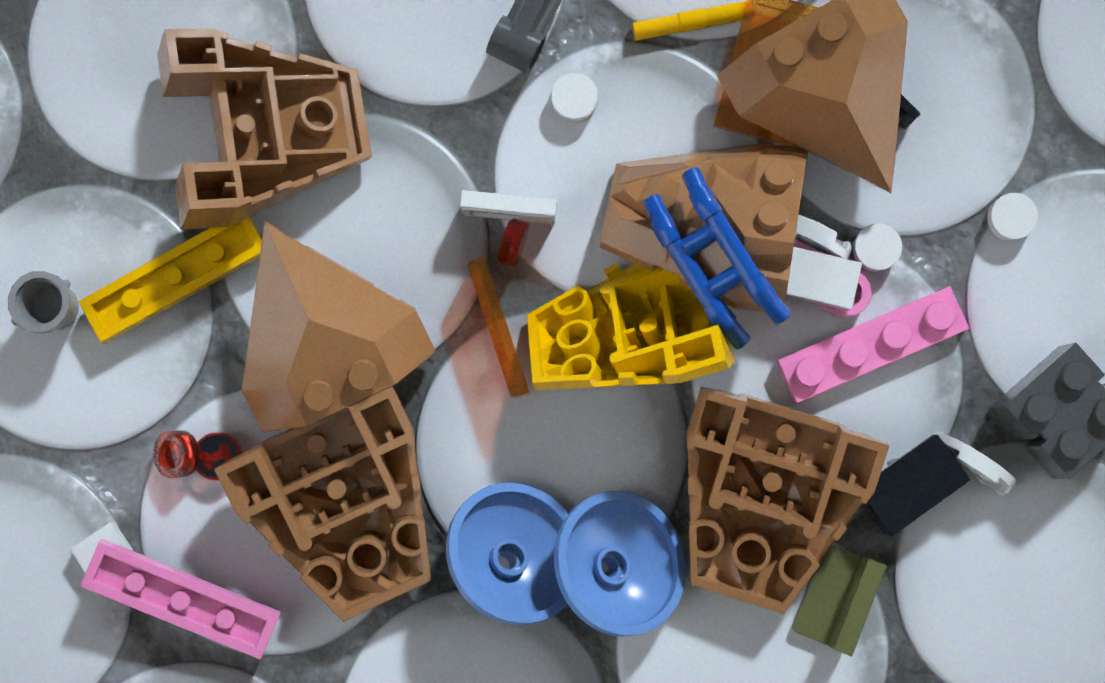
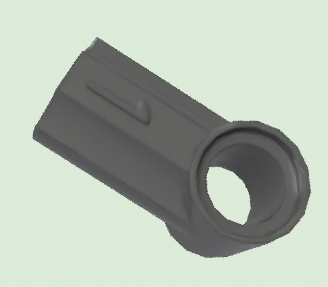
[486,0,562,74]

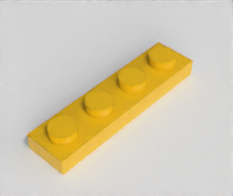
[78,217,262,344]

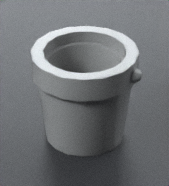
[8,271,79,334]

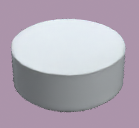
[551,73,598,122]
[987,193,1038,241]
[852,223,902,272]

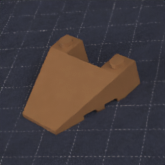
[157,29,372,230]

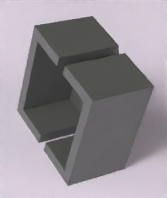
[990,342,1105,479]

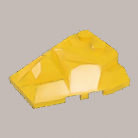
[527,263,735,390]

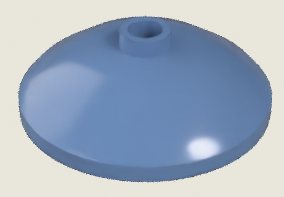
[446,483,568,626]
[554,491,686,637]

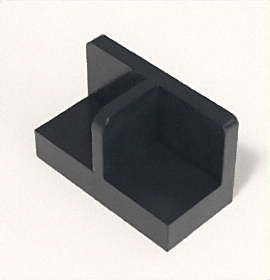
[867,435,971,536]

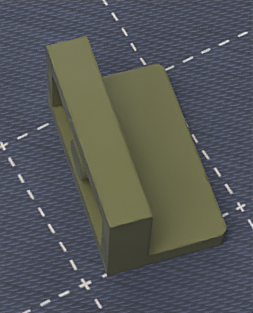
[792,545,887,657]

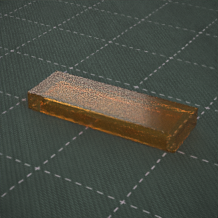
[467,256,530,399]

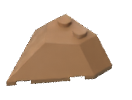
[717,0,908,194]
[242,221,436,432]

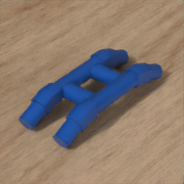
[643,167,791,350]

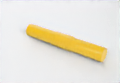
[632,0,753,41]

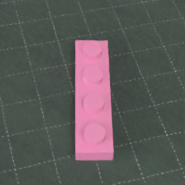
[776,286,970,404]
[80,539,281,660]

